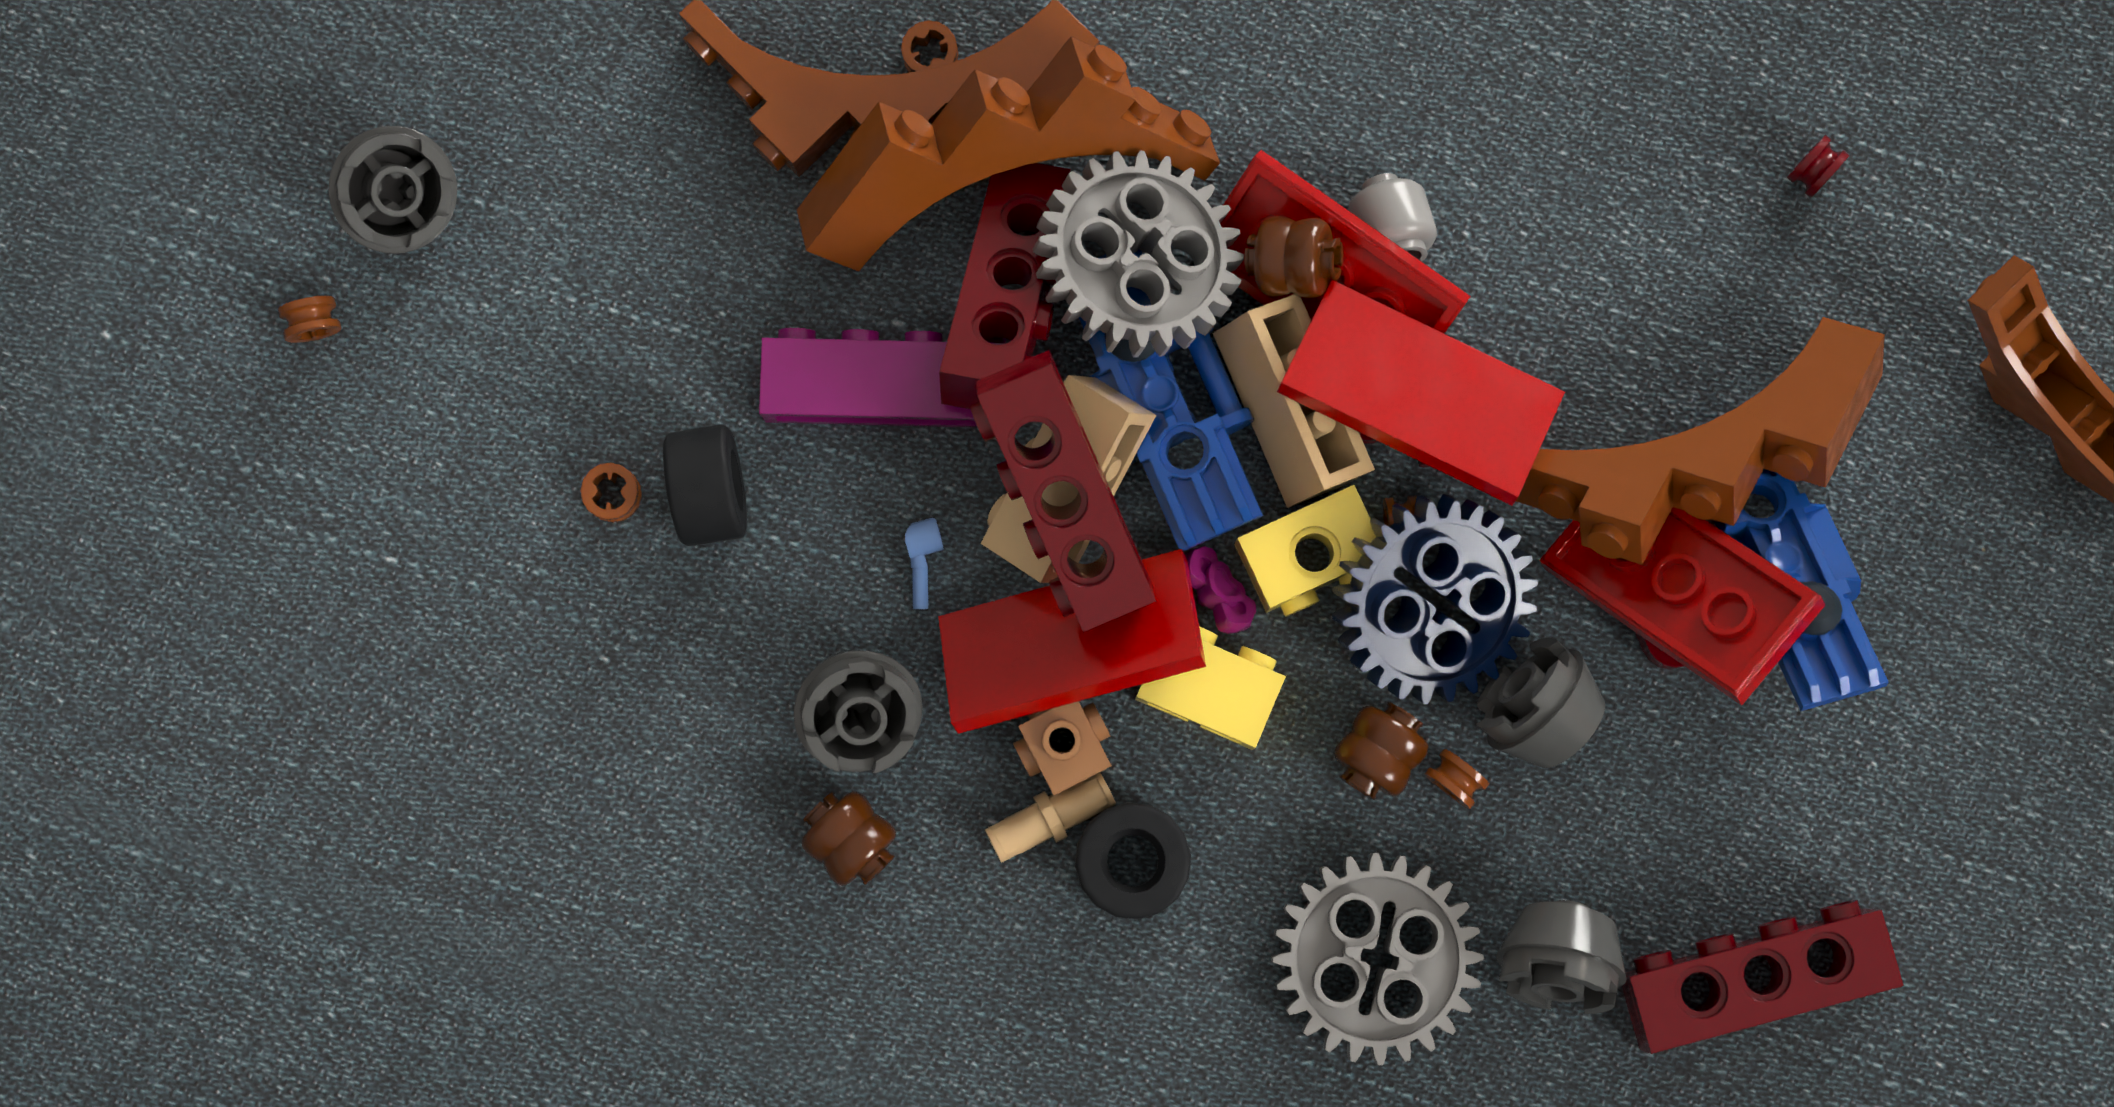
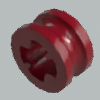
[1787,134,1849,198]

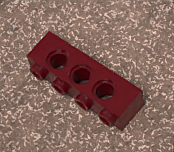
[939,163,1071,410]
[970,350,1156,632]
[1622,900,1904,1054]

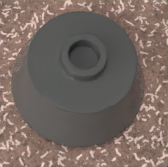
[329,126,457,254]
[1477,637,1605,768]
[794,650,923,773]
[1496,900,1627,1014]

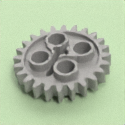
[1033,151,1244,358]
[1271,853,1484,1065]

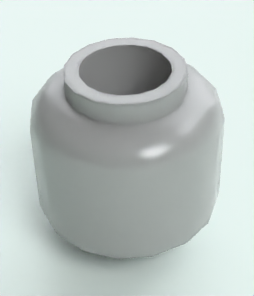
[1347,173,1437,262]

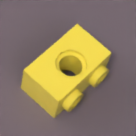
[1234,485,1376,617]

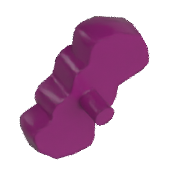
[1184,546,1257,634]

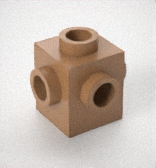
[1013,701,1111,795]

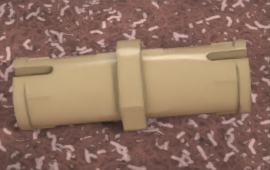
[985,772,1116,863]

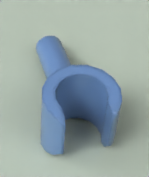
[905,518,944,609]

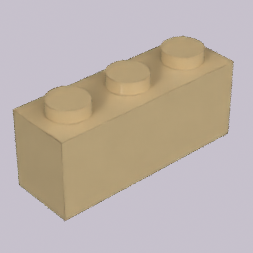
[1213,294,1375,508]
[981,375,1156,583]

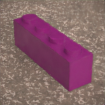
[759,328,1006,428]

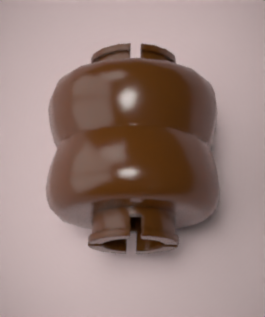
[1244,216,1343,298]
[1334,702,1429,800]
[802,791,896,886]

